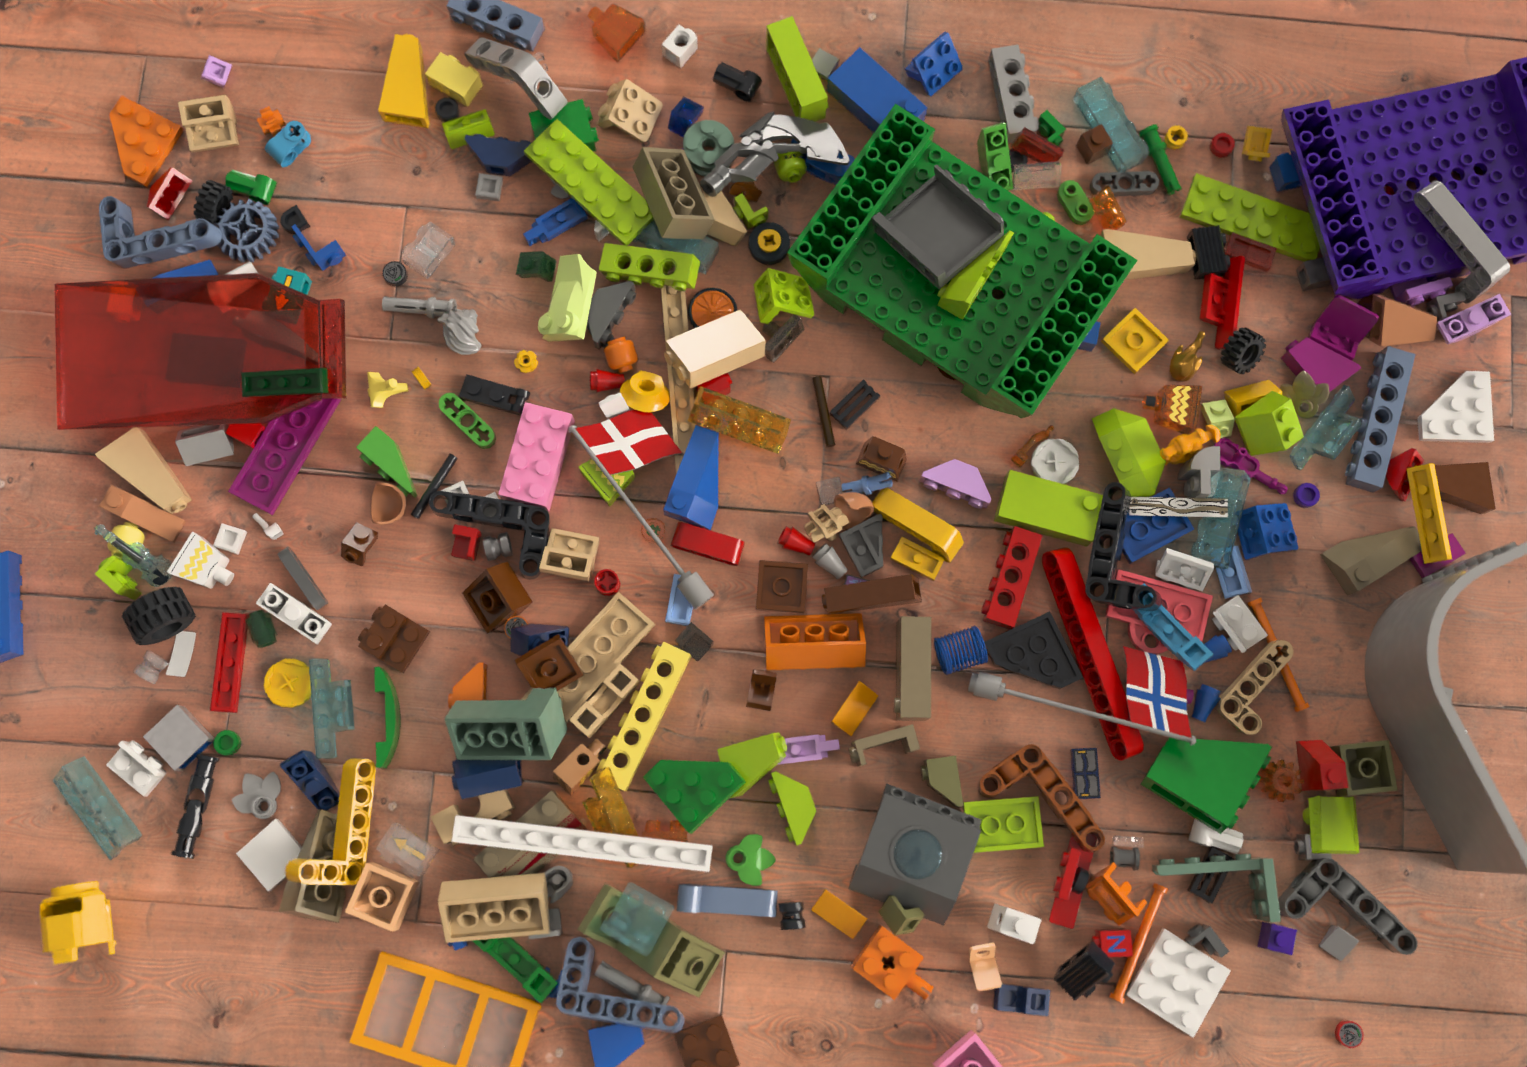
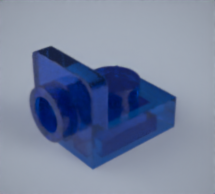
[668,97,704,137]

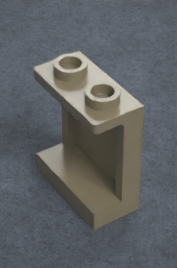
[848,724,920,767]

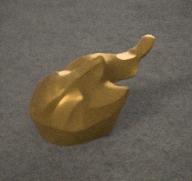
[1169,331,1205,382]

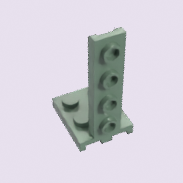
[1152,854,1281,923]

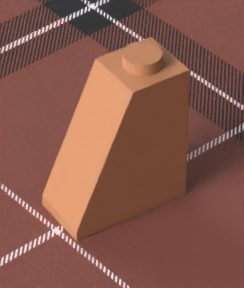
[1369,294,1438,347]

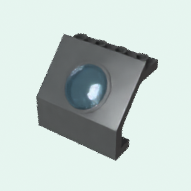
[848,784,981,926]

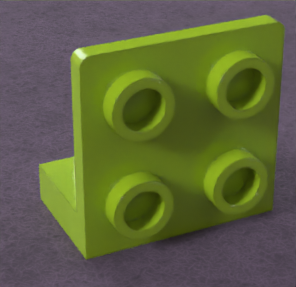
[753,268,814,324]

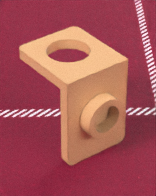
[969,943,1002,991]

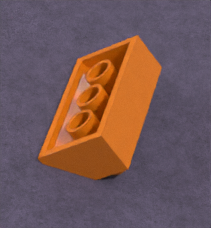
[764,613,866,670]

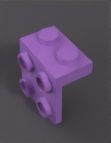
[1389,277,1453,306]

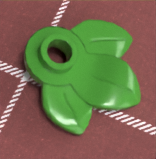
[726,834,776,886]

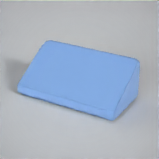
[1211,545,1252,599]

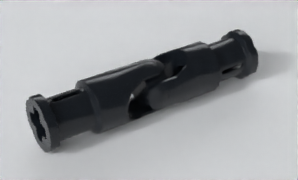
[171,754,220,859]

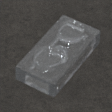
[1013,161,1062,190]

